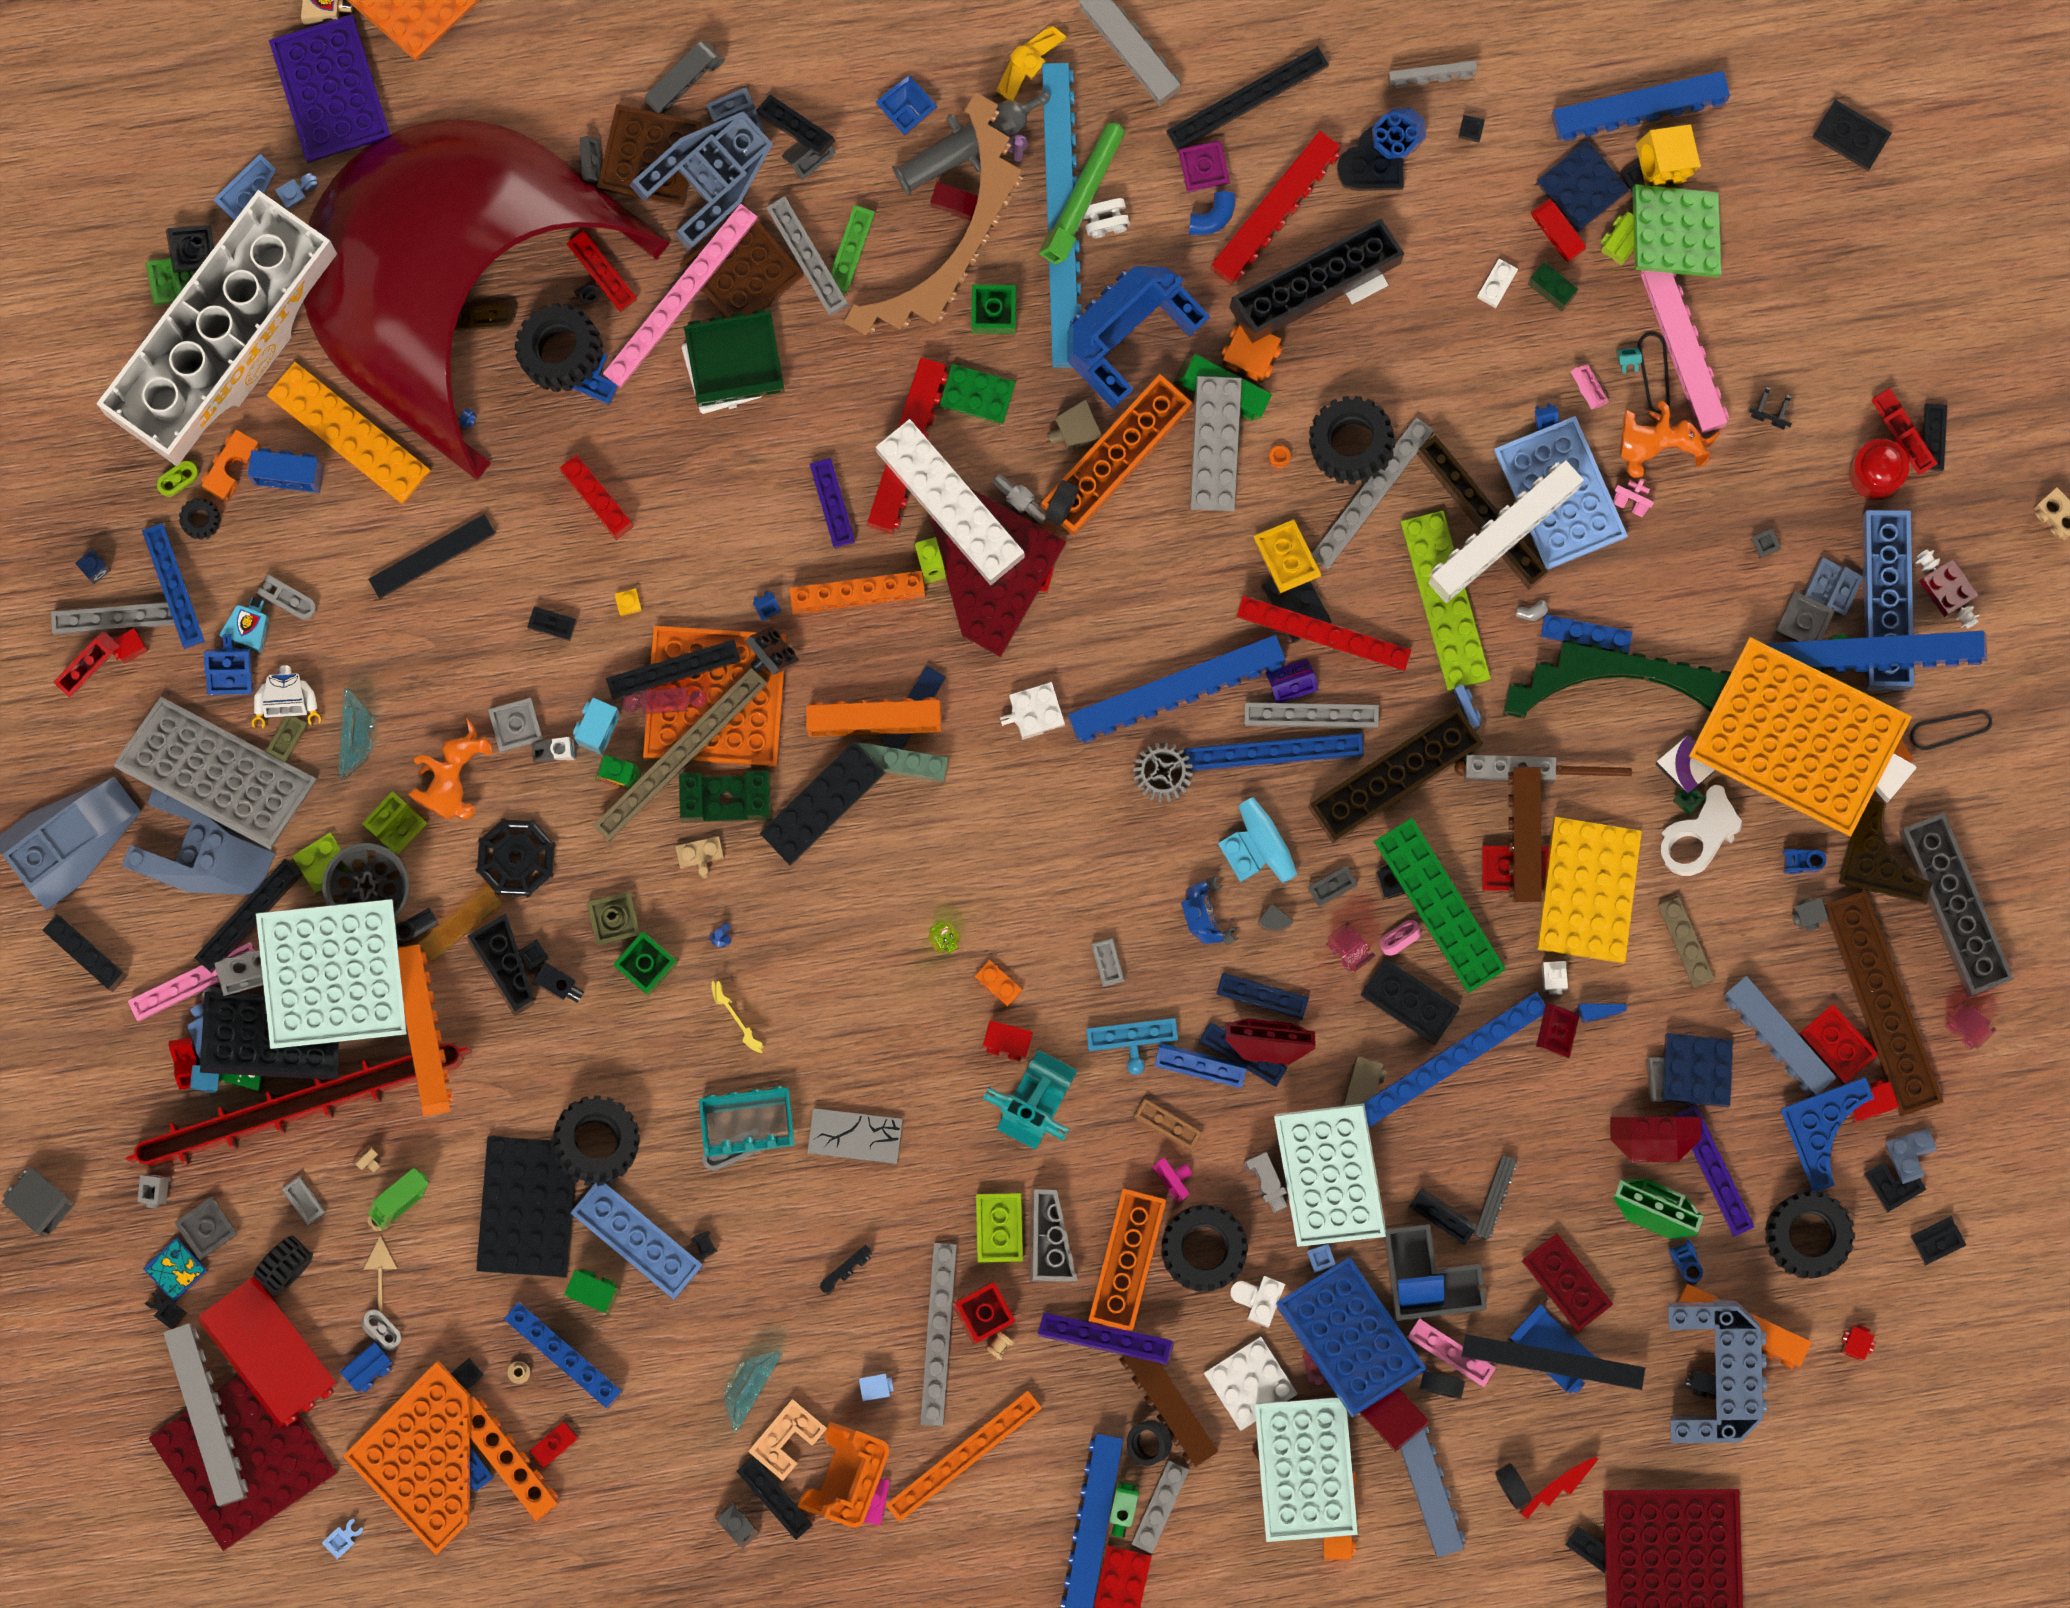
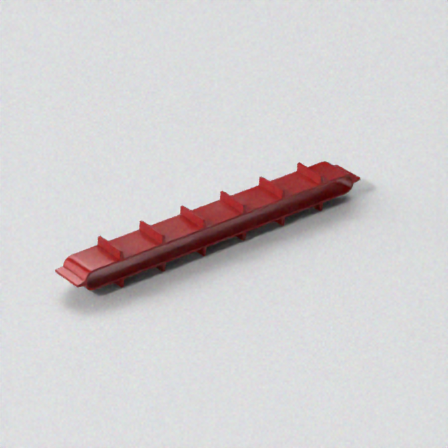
[126,1043,472,1167]

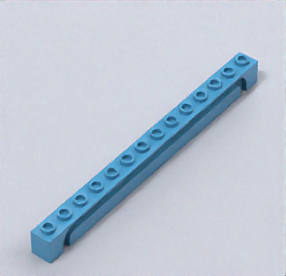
[1042,63,1082,368]

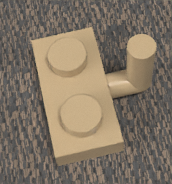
[675,836,724,879]

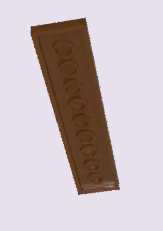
[1824,891,1944,1117]

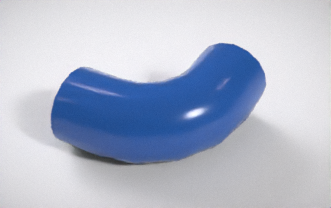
[1189,191,1236,236]

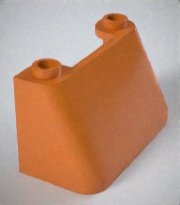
[798,1421,889,1528]

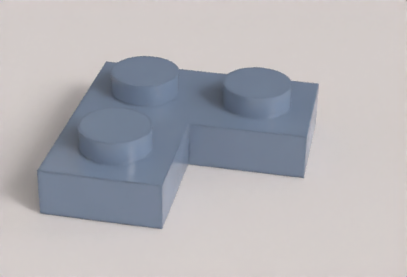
[1885,1128,1937,1184]

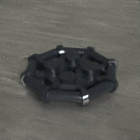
[475,818,556,898]

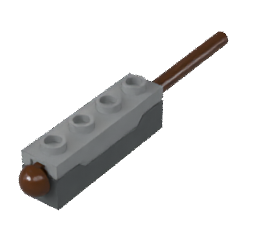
[1454,755,1632,784]

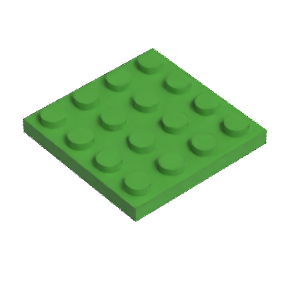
[1632,184,1721,278]

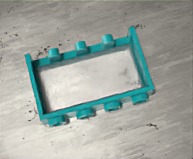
[699,1086,795,1157]

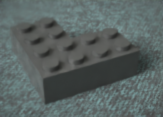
[1384,1224,1487,1322]

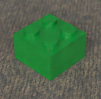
[971,285,1016,335]
[613,931,678,997]
[564,1268,620,1315]

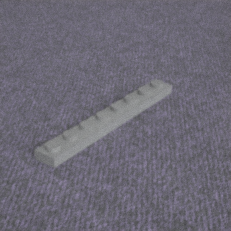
[1312,417,1434,570]
[920,1243,957,1426]

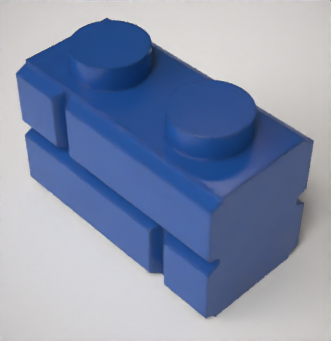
[340,1342,394,1393]

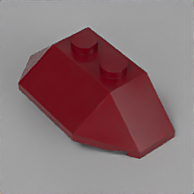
[1225,1018,1316,1065]
[1610,1117,1701,1162]

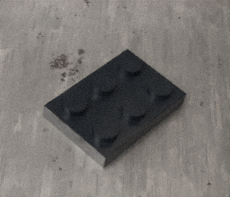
[1812,99,1892,171]
[1262,579,1332,644]

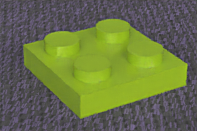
[292,833,351,895]

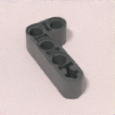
[644,40,725,114]

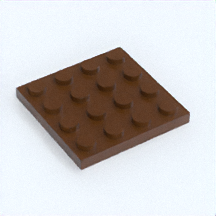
[597,104,702,207]
[680,220,804,319]

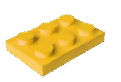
[1253,519,1321,593]

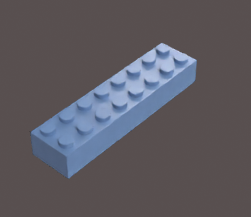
[1862,510,1914,691]

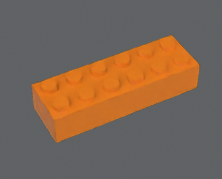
[1088,1189,1166,1332]

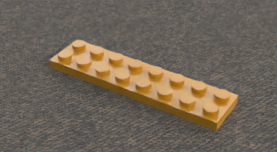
[267,362,431,505]

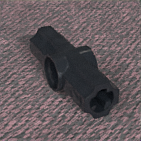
[395,908,439,948]

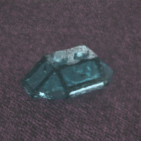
[338,688,375,780]
[723,1351,783,1433]

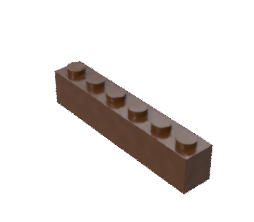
[1508,767,1542,902]
[1119,1355,1218,1467]

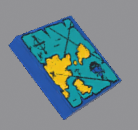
[143,1238,208,1302]

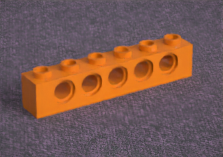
[789,571,925,615]
[470,1397,559,1521]

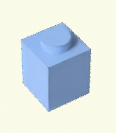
[859,1374,894,1402]

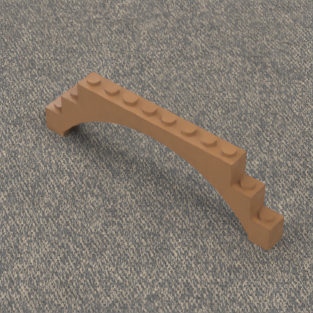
[843,92,1023,336]

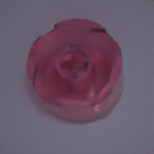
[1326,921,1376,973]
[1944,999,1997,1050]

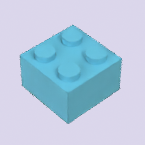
[573,698,621,756]

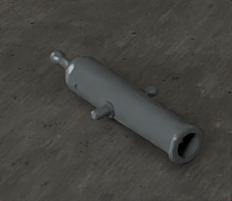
[892,91,1050,196]

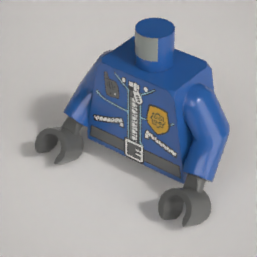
[1181,876,1239,945]

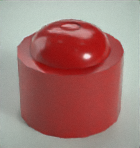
[1849,439,1909,500]

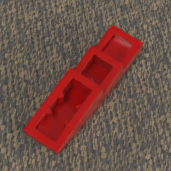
[1871,387,1938,475]
[1519,1456,1599,1519]

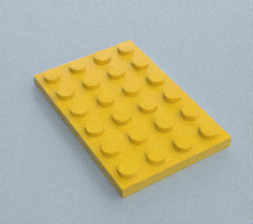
[1536,817,1642,964]

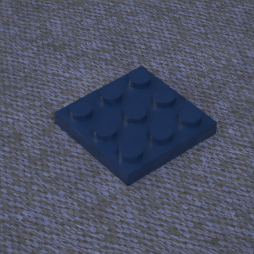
[1536,140,1630,232]
[1662,1033,1733,1108]

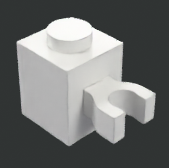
[1541,961,1568,995]

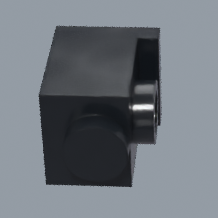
[1684,1370,1716,1400]

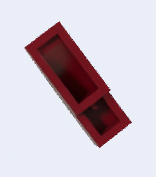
[930,182,994,227]

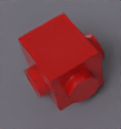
[1840,1325,1876,1361]

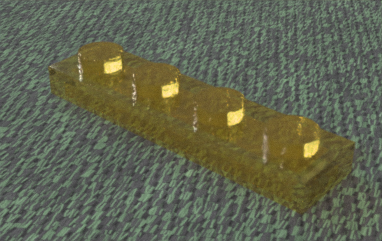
[418,886,502,962]

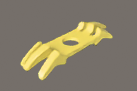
[712,981,764,1053]

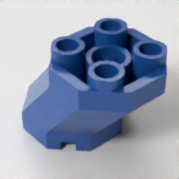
[1372,108,1426,159]

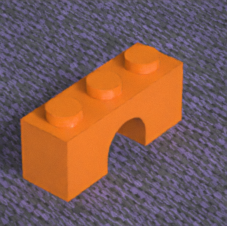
[201,430,261,503]

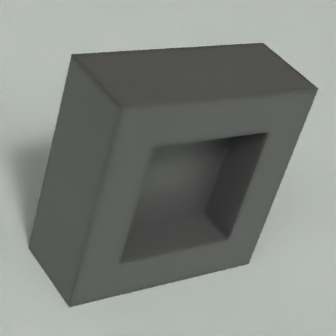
[1751,529,1781,559]

